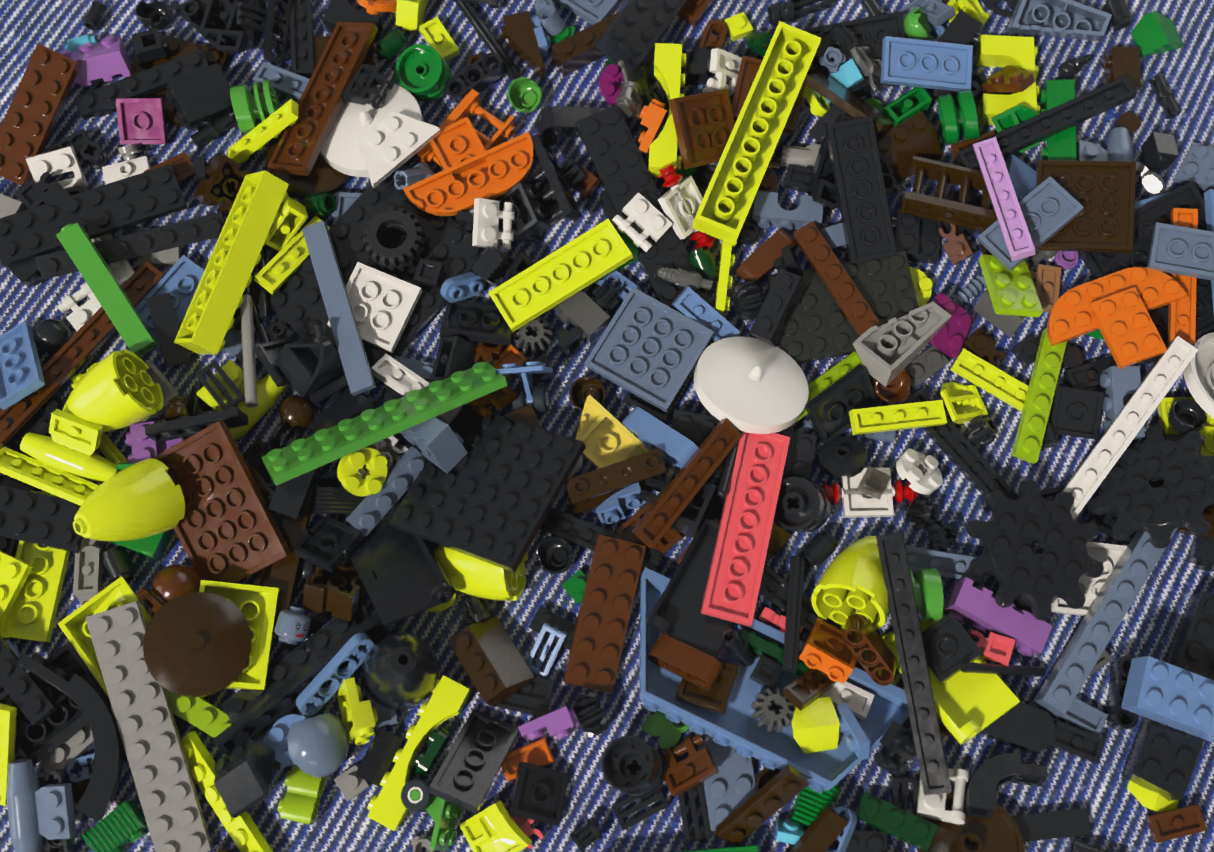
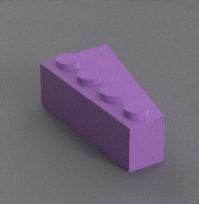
[59,36,131,90]
[943,577,1053,657]

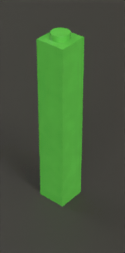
[56,223,159,357]

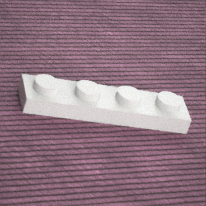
[371,354,462,425]

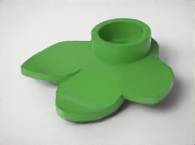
[641,710,690,749]

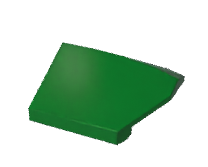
[1131,12,1183,58]
[991,103,1039,156]

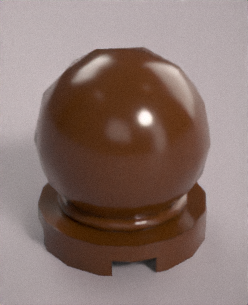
[136,564,202,613]

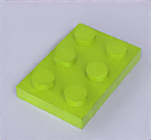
[979,254,1043,317]

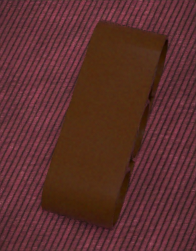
[736,228,798,285]
[843,614,897,686]
[647,634,723,690]

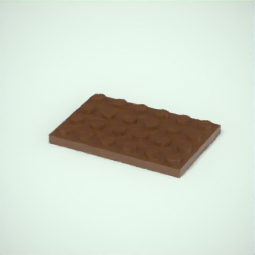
[153,420,292,583]

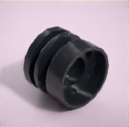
[602,735,666,799]

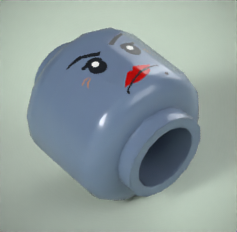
[275,605,311,645]

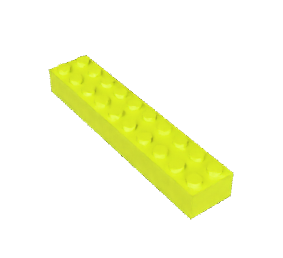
[692,21,822,245]

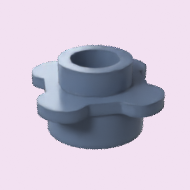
[819,47,846,73]

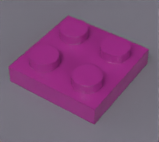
[116,98,168,145]
[929,294,974,358]

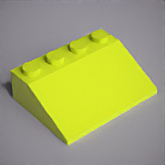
[57,576,152,697]
[199,580,279,690]

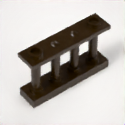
[900,156,997,231]
[565,449,667,516]

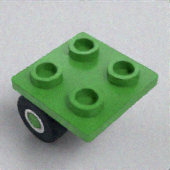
[401,779,462,851]

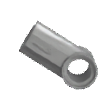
[780,144,821,169]

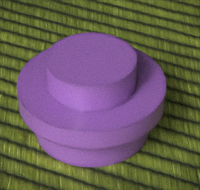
[1055,251,1079,270]

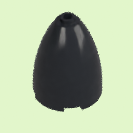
[363,632,439,710]

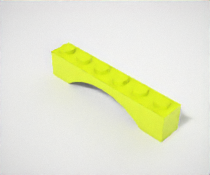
[648,43,686,178]
[367,675,472,831]

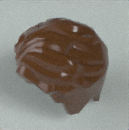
[871,368,910,403]

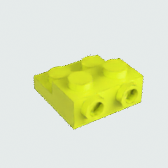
[336,677,378,745]

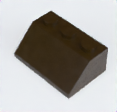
[876,111,943,183]
[448,616,536,708]

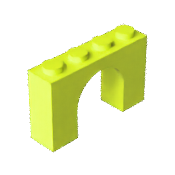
[975,35,1040,126]

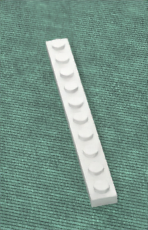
[1063,336,1198,520]

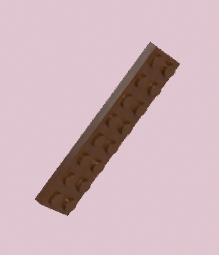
[267,22,378,176]

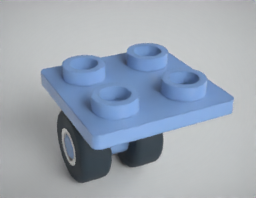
[496,361,553,414]

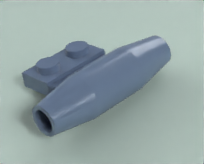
[1076,127,1134,162]
[6,758,77,852]

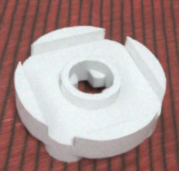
[896,448,943,495]

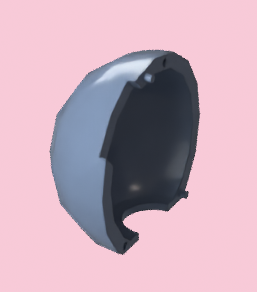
[287,712,350,778]

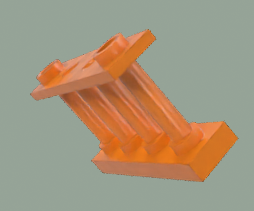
[416,89,516,168]

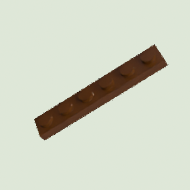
[793,222,881,337]
[632,419,743,548]

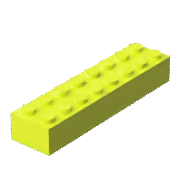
[173,170,289,355]

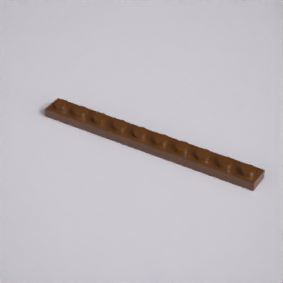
[0,261,165,449]

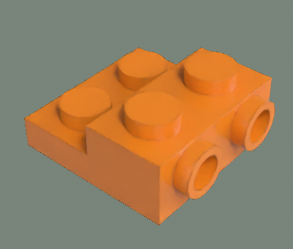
[637,99,669,153]
[799,618,857,684]

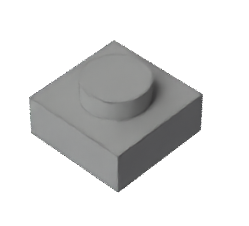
[334,765,371,801]

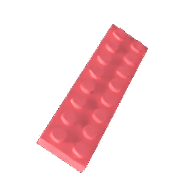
[701,431,790,627]

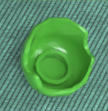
[904,6,932,41]
[507,77,543,114]

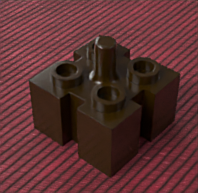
[193,154,252,218]
[303,563,367,621]

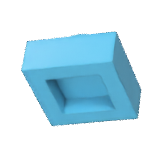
[775,818,804,845]

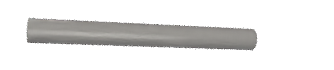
[240,295,258,408]

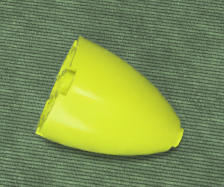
[63,349,164,433]
[73,458,185,542]
[811,536,890,632]
[433,545,528,601]

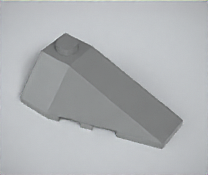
[853,302,952,387]

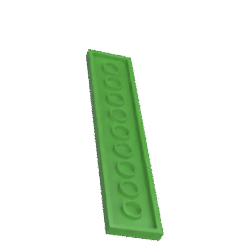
[261,361,508,486]

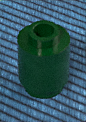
[375,29,408,61]
[746,29,773,56]
[302,192,336,218]
[689,247,718,280]

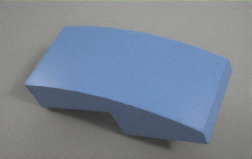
[596,482,646,526]

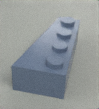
[1005,0,1112,41]
[395,397,468,474]

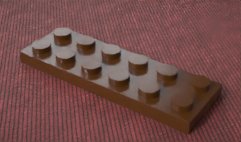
[0,43,81,186]
[562,534,646,693]

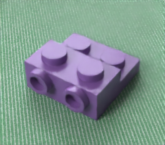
[126,421,185,463]
[518,706,580,741]

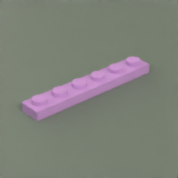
[973,137,1036,262]

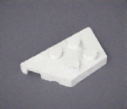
[358,111,440,188]

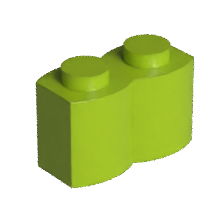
[278,766,327,825]

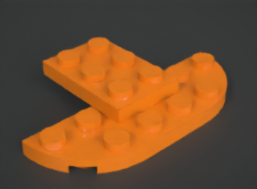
[403,117,534,216]
[1047,267,1187,370]

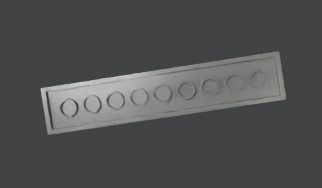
[85,601,213,852]

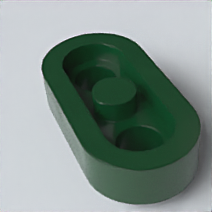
[414,727,451,778]

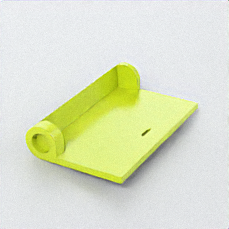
[882,614,1020,745]

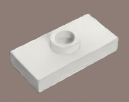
[102,156,151,185]

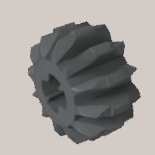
[513,316,553,356]
[751,688,794,732]

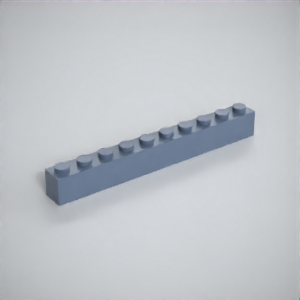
[1033,528,1178,716]

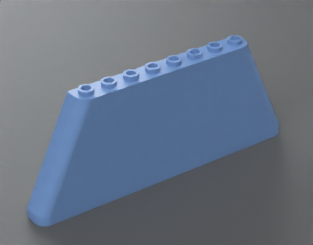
[640,567,910,793]

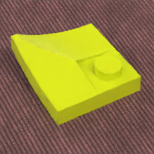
[459,800,533,852]

